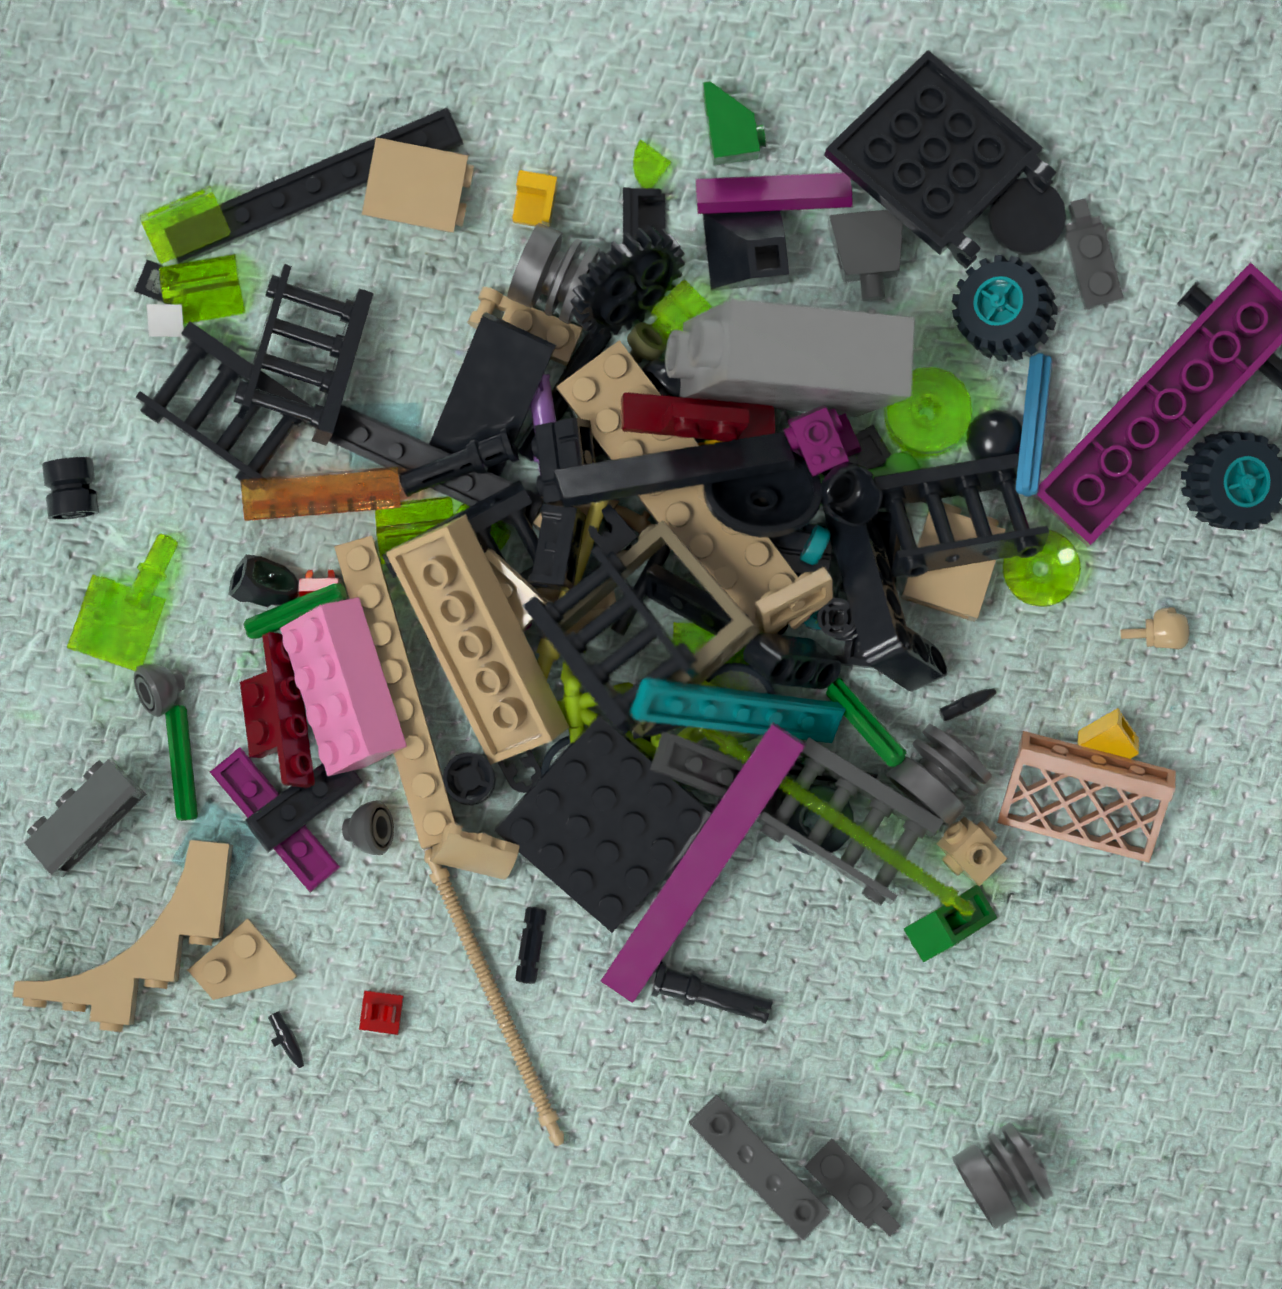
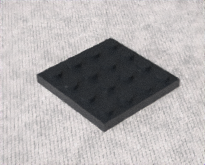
[494,712,713,933]

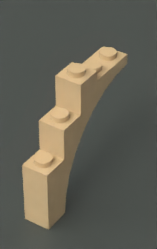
[13,840,233,1032]

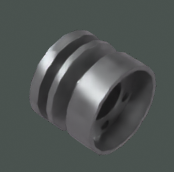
[507,223,600,324]
[886,724,992,828]
[952,1123,1053,1230]

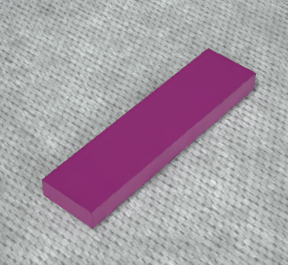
[696,173,853,214]
[210,747,341,893]

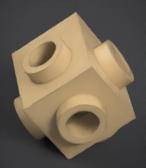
[936,817,1007,886]

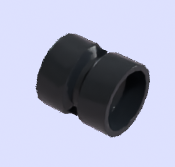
[42,457,99,520]
[443,752,496,806]

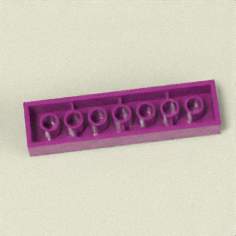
[1033,262,1282,547]

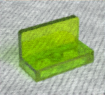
[140,185,230,263]
[159,254,245,324]
[375,496,454,564]

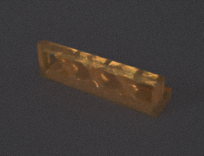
[240,467,403,521]

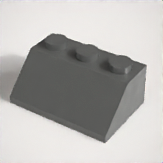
[24,759,146,877]

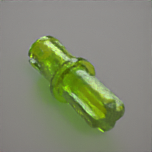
[124,533,178,610]

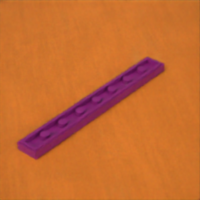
[601,722,806,1003]

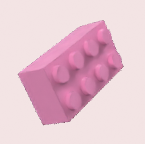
[280,597,407,776]

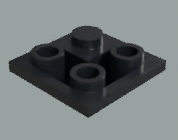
[703,211,789,291]

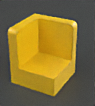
[512,170,558,227]
[1077,708,1139,759]

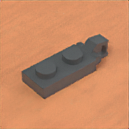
[1065,198,1124,310]
[804,1138,901,1237]

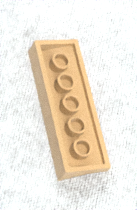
[386,515,569,765]

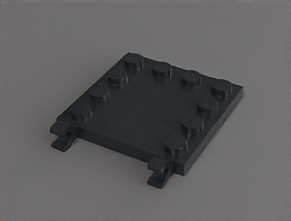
[824,50,1057,269]

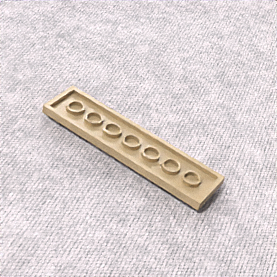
[556,340,798,627]

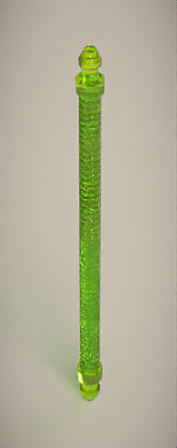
[702,728,975,916]

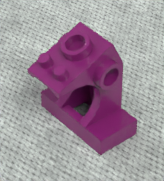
[783,405,861,477]

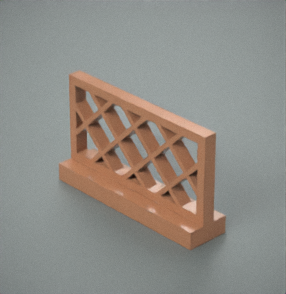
[997,731,1176,863]

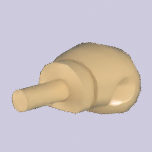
[1120,607,1190,649]

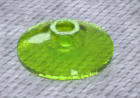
[1002,530,1081,607]

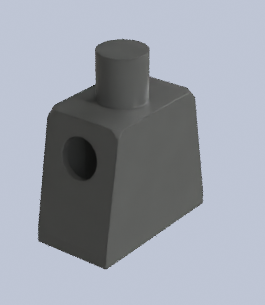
[828,210,903,301]

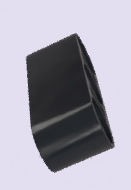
[743,633,842,690]

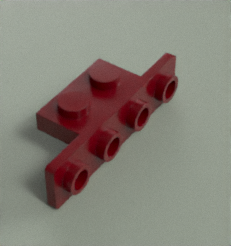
[621,392,775,442]
[240,632,315,788]

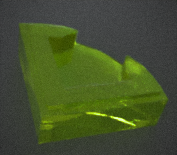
[633,139,672,188]

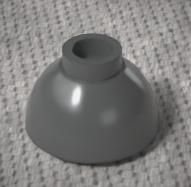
[133,664,185,717]
[342,800,394,855]

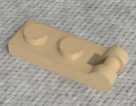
[467,287,583,366]

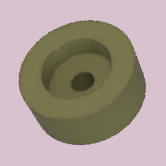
[627,322,667,363]

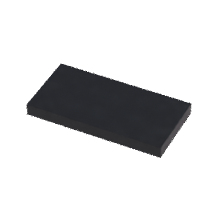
[429,312,556,476]

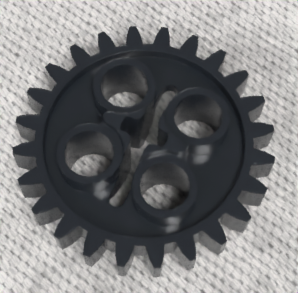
[570,227,685,337]

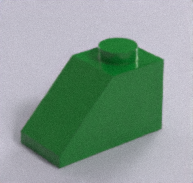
[702,81,766,166]
[903,885,998,963]

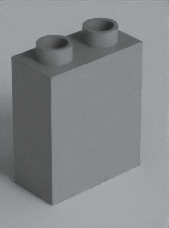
[665,298,915,417]

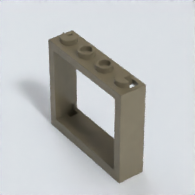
[560,520,761,737]

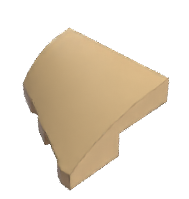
[430,823,519,880]

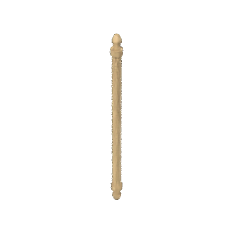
[424,848,564,1146]

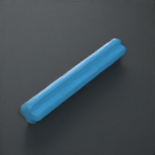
[1015,353,1053,497]

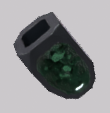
[228,554,299,608]

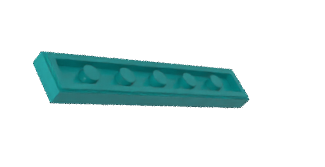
[630,678,845,743]

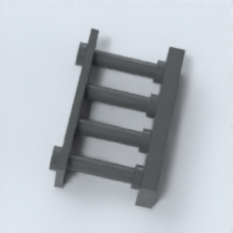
[757,737,944,906]
[688,1094,831,1241]

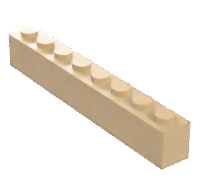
[334,535,457,850]

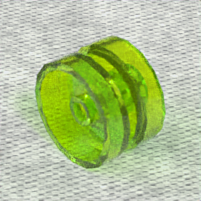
[883,367,972,459]

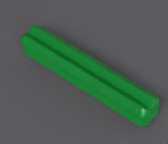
[243,583,348,639]
[826,678,907,768]
[165,705,198,821]

